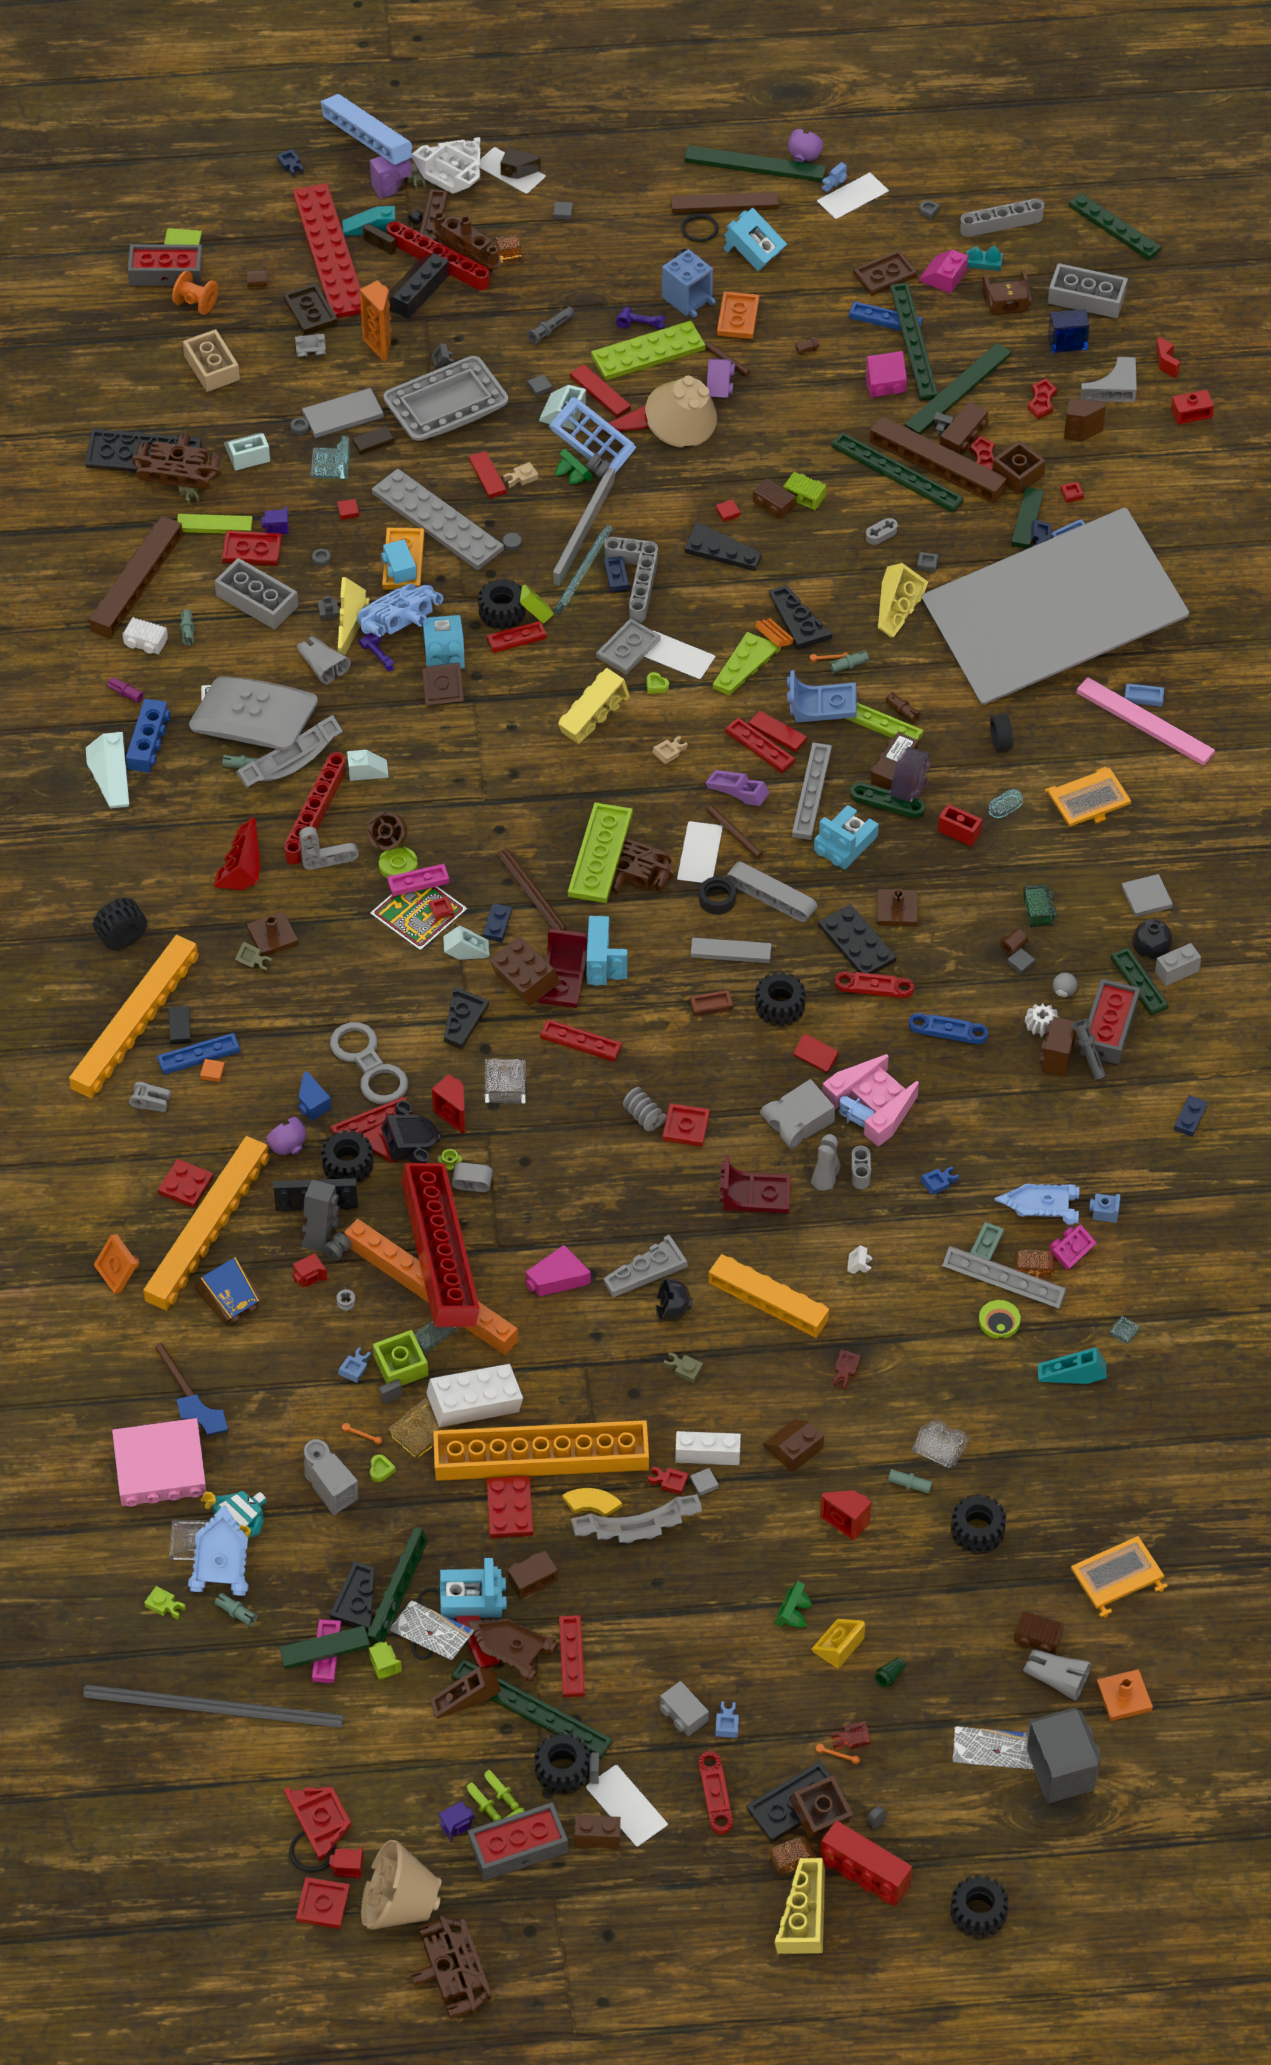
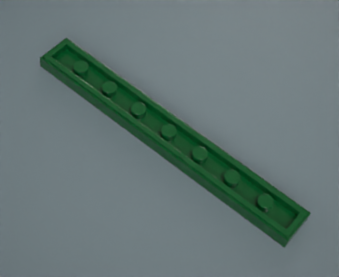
[685,146,826,182]
[890,283,938,401]
[905,343,1011,435]
[832,432,964,513]
[451,1659,613,1760]

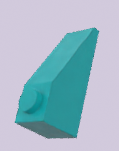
[342,206,396,236]
[1038,1347,1107,1384]

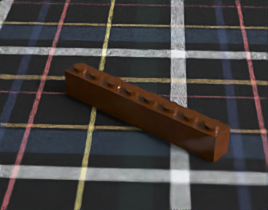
[869,416,1007,504]
[89,516,183,639]

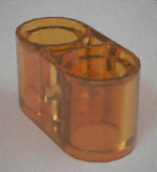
[1015,1250,1054,1278]
[769,1836,817,1874]

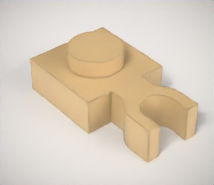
[503,462,538,488]
[652,736,688,764]

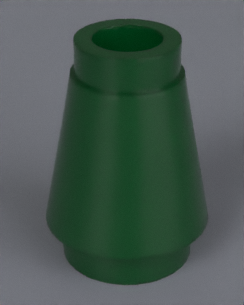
[874,1657,906,1688]

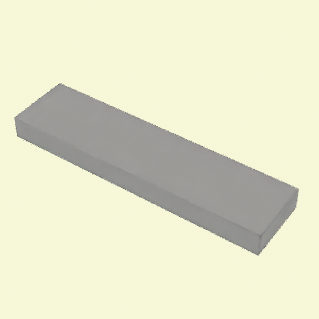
[691,938,771,963]

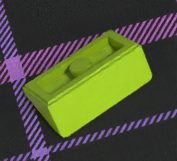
[520,585,553,623]

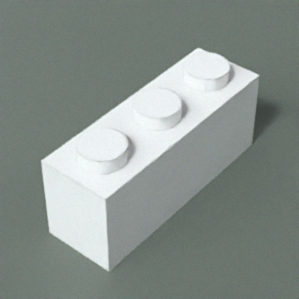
[676,1431,740,1465]

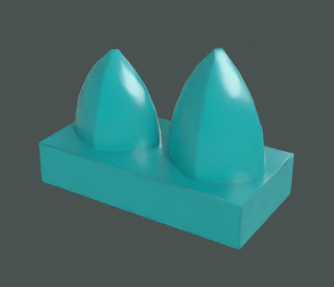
[967,246,1003,271]

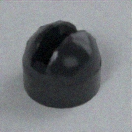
[407,209,423,224]

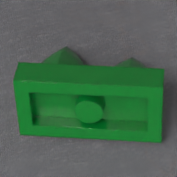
[555,448,594,484]
[773,1581,812,1627]

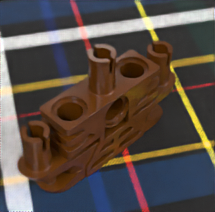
[432,211,502,276]
[131,432,222,489]
[610,838,673,895]
[410,1915,492,2019]

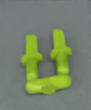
[467,1770,525,1822]

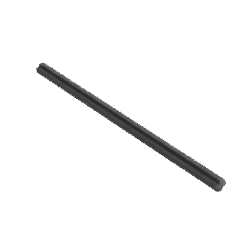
[83,1685,344,1727]

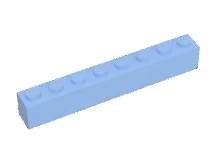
[321,94,412,165]

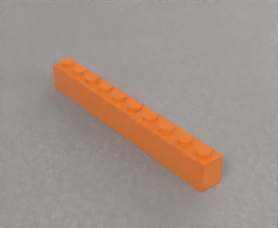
[344,1219,518,1355]

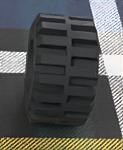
[478,579,526,629]
[93,898,148,950]
[755,972,806,1026]
[321,1130,374,1183]
[951,1494,1006,1554]
[535,1732,590,1794]
[950,1875,1008,1939]

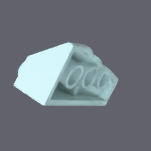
[86,732,129,808]

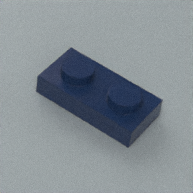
[604,556,629,592]
[483,903,512,942]
[1174,1095,1208,1137]

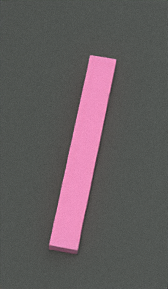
[1076,677,1215,766]

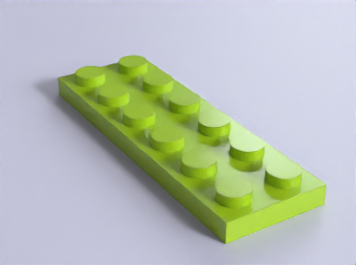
[591,321,705,381]
[568,802,633,903]

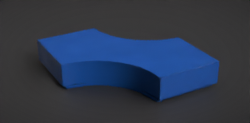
[177,1395,228,1436]

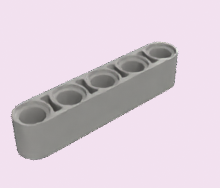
[960,199,1044,237]
[725,862,817,922]

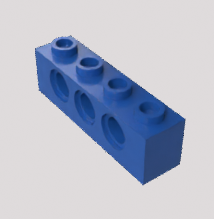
[126,699,171,773]

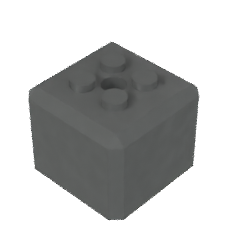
[1026,1708,1101,1803]

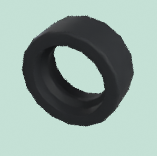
[990,713,1013,752]
[699,876,736,915]

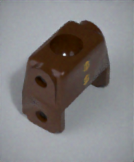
[982,270,1031,314]

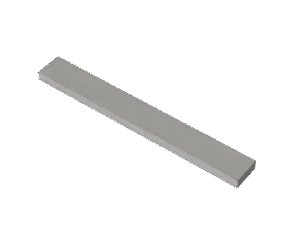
[553,467,615,586]

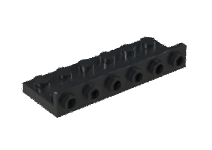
[85,428,202,472]

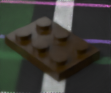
[283,283,338,335]

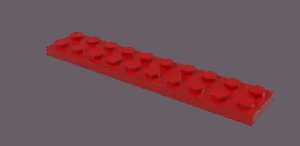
[293,183,361,318]

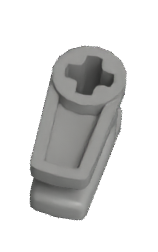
[129,1082,171,1112]

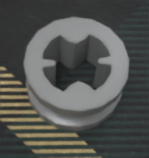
[336,1289,356,1311]

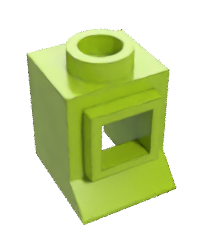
[369,1642,402,1680]

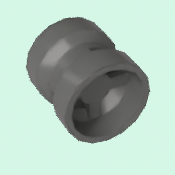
[585,453,611,478]
[323,1232,352,1261]

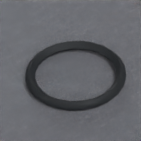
[681,214,719,242]
[289,1831,337,1872]

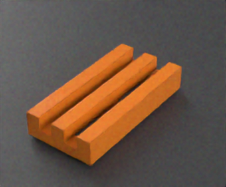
[755,618,794,647]

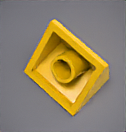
[811,1619,865,1669]

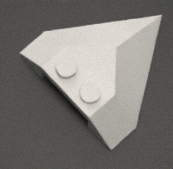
[412,137,480,193]

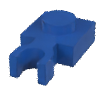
[920,1166,959,1195]

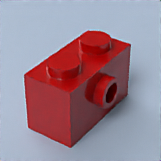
[1171,390,1214,425]

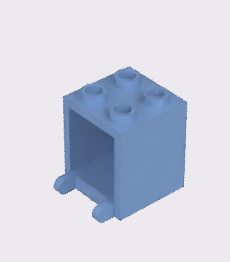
[662,249,716,318]

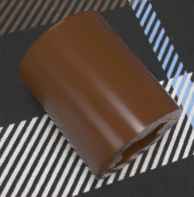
[247,270,268,287]
[1000,929,1028,955]

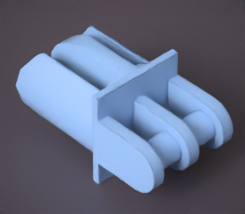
[839,1096,874,1128]

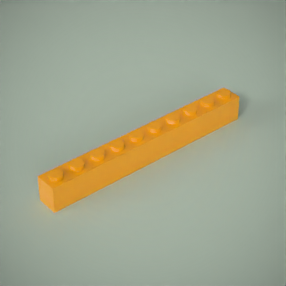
[69,935,199,1099]
[143,1136,270,1311]

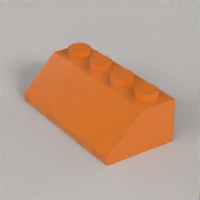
[360,280,392,361]

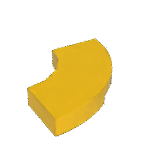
[562,1488,622,1517]

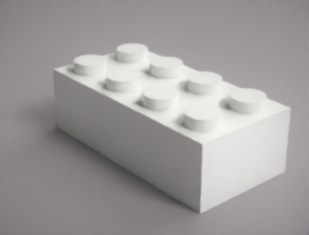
[427,1364,523,1427]

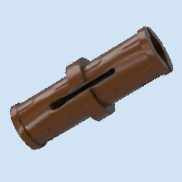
[886,692,921,723]

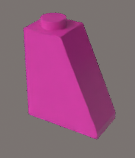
[525,1245,591,1296]

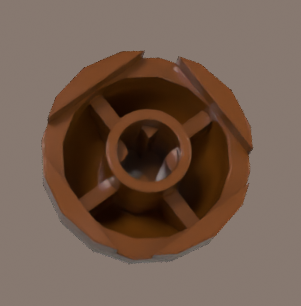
[367,812,407,850]

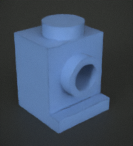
[1089,1194,1121,1223]

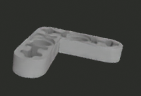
[299,827,359,870]

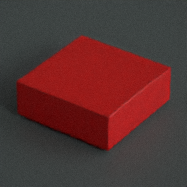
[1060,482,1084,503]
[337,499,359,520]
[716,499,740,522]
[428,896,454,921]

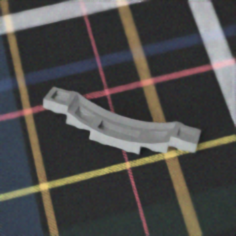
[236,715,343,788]
[571,1494,702,1543]

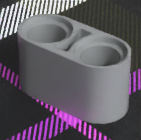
[851,1146,871,1189]
[451,1163,493,1192]

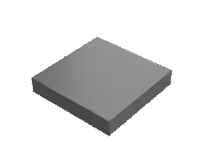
[1121,874,1173,917]

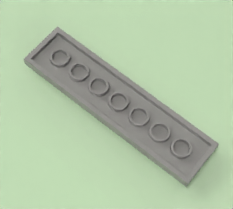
[372,469,504,570]

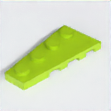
[713,632,781,696]

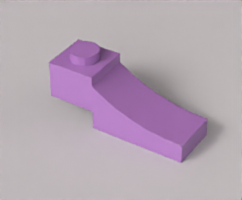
[706,770,769,806]

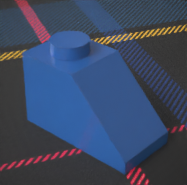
[298,1071,331,1121]

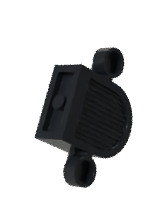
[381,1100,440,1163]

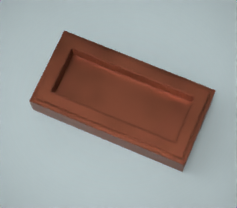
[690,990,733,1016]

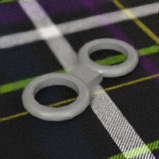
[330,1022,408,1104]

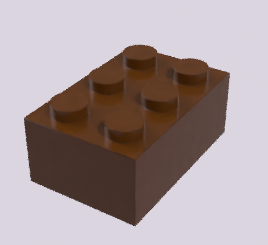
[489,936,560,1007]

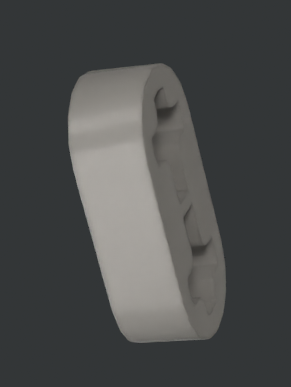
[866,518,898,545]

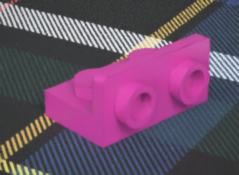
[1046,1224,1096,1270]

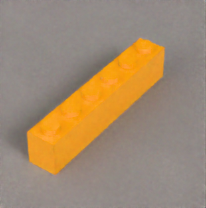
[708,1254,830,1338]

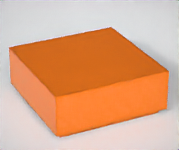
[200,1059,225,1082]

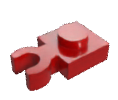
[648,1467,688,1495]

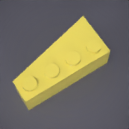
[558,668,630,744]
[775,1858,825,1954]

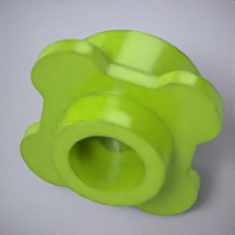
[438,1149,462,1170]

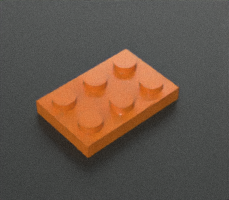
[717,292,759,339]

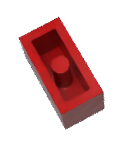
[938,804,983,847]

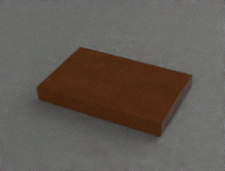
[853,250,918,296]

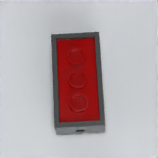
[128,244,203,286]
[1080,979,1140,1065]
[468,1802,568,1881]

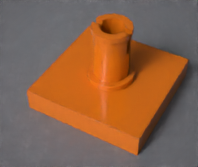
[94,1234,139,1294]
[1096,1669,1153,1721]

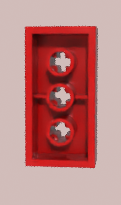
[820,1820,913,1906]

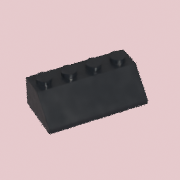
[388,253,449,319]

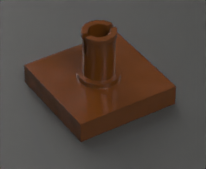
[422,662,464,705]
[877,889,917,926]
[247,911,299,957]

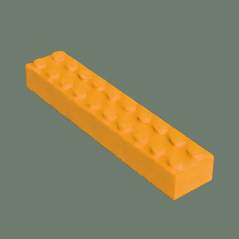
[433,1420,649,1481]

